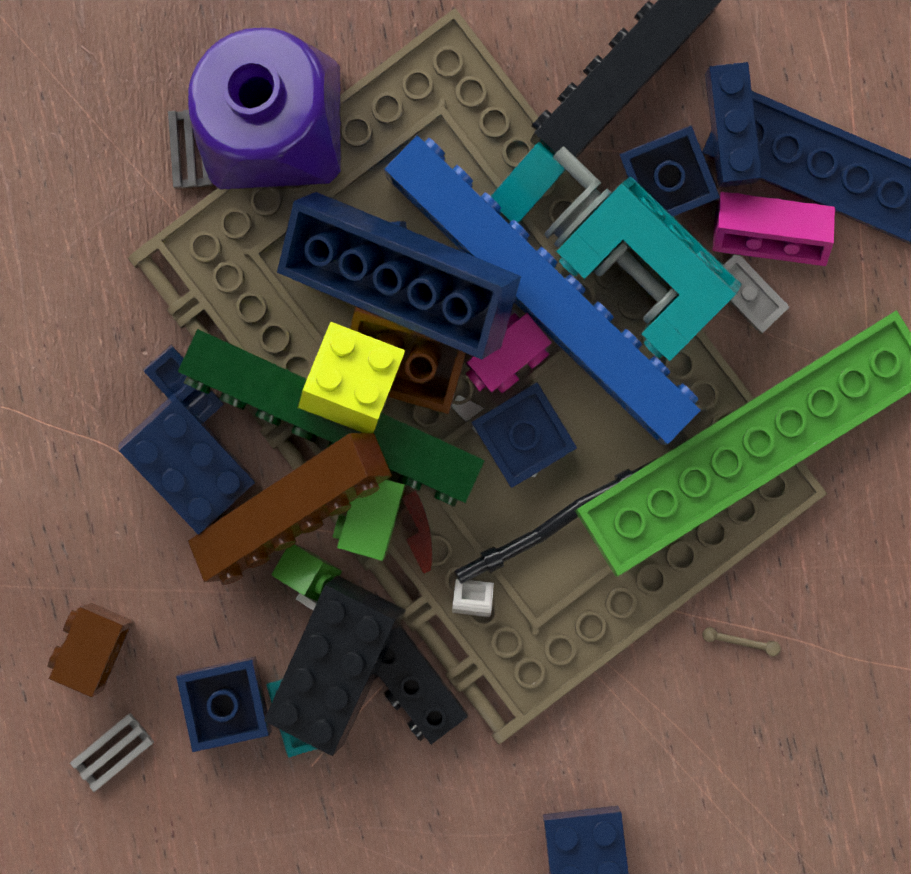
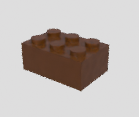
[350,306,467,414]

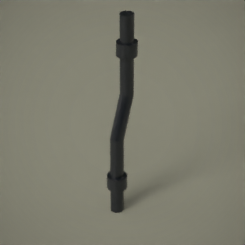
[454,458,658,584]

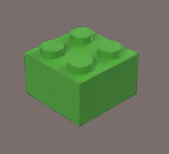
[333,479,406,561]

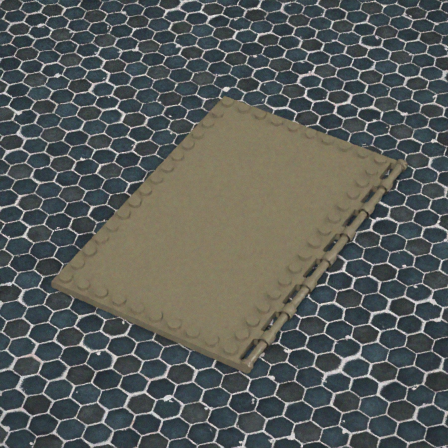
[128,8,827,744]

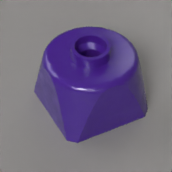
[188,28,341,189]

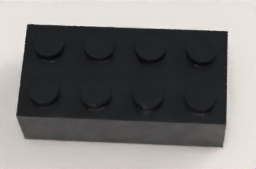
[264,575,406,756]

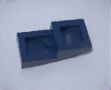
[143,344,224,423]

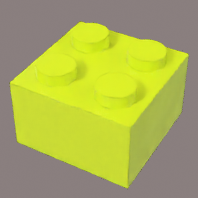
[298,322,405,433]

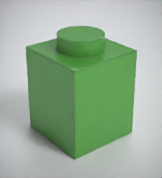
[271,544,342,602]

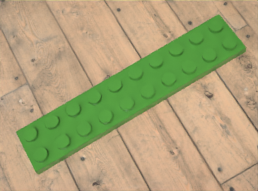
[575,310,911,577]

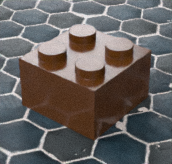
[47,603,133,697]

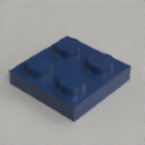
[471,382,577,488]

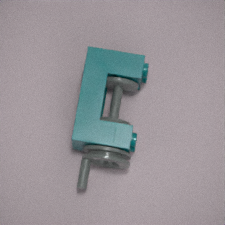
[544,146,742,361]

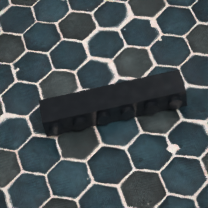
[530,0,722,158]

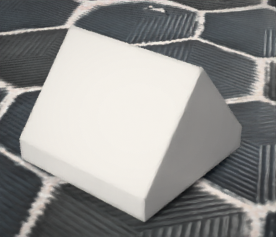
[452,579,494,617]

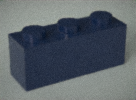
[705,62,762,188]

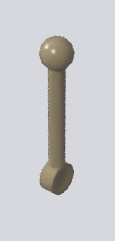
[702,627,781,656]

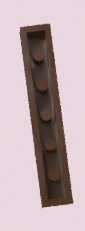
[188,433,392,585]

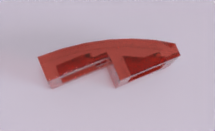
[402,491,433,574]

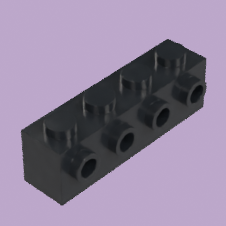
[374,592,468,745]

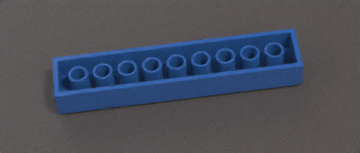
[384,135,701,445]

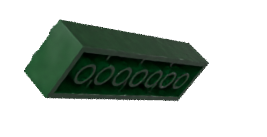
[178,329,485,507]

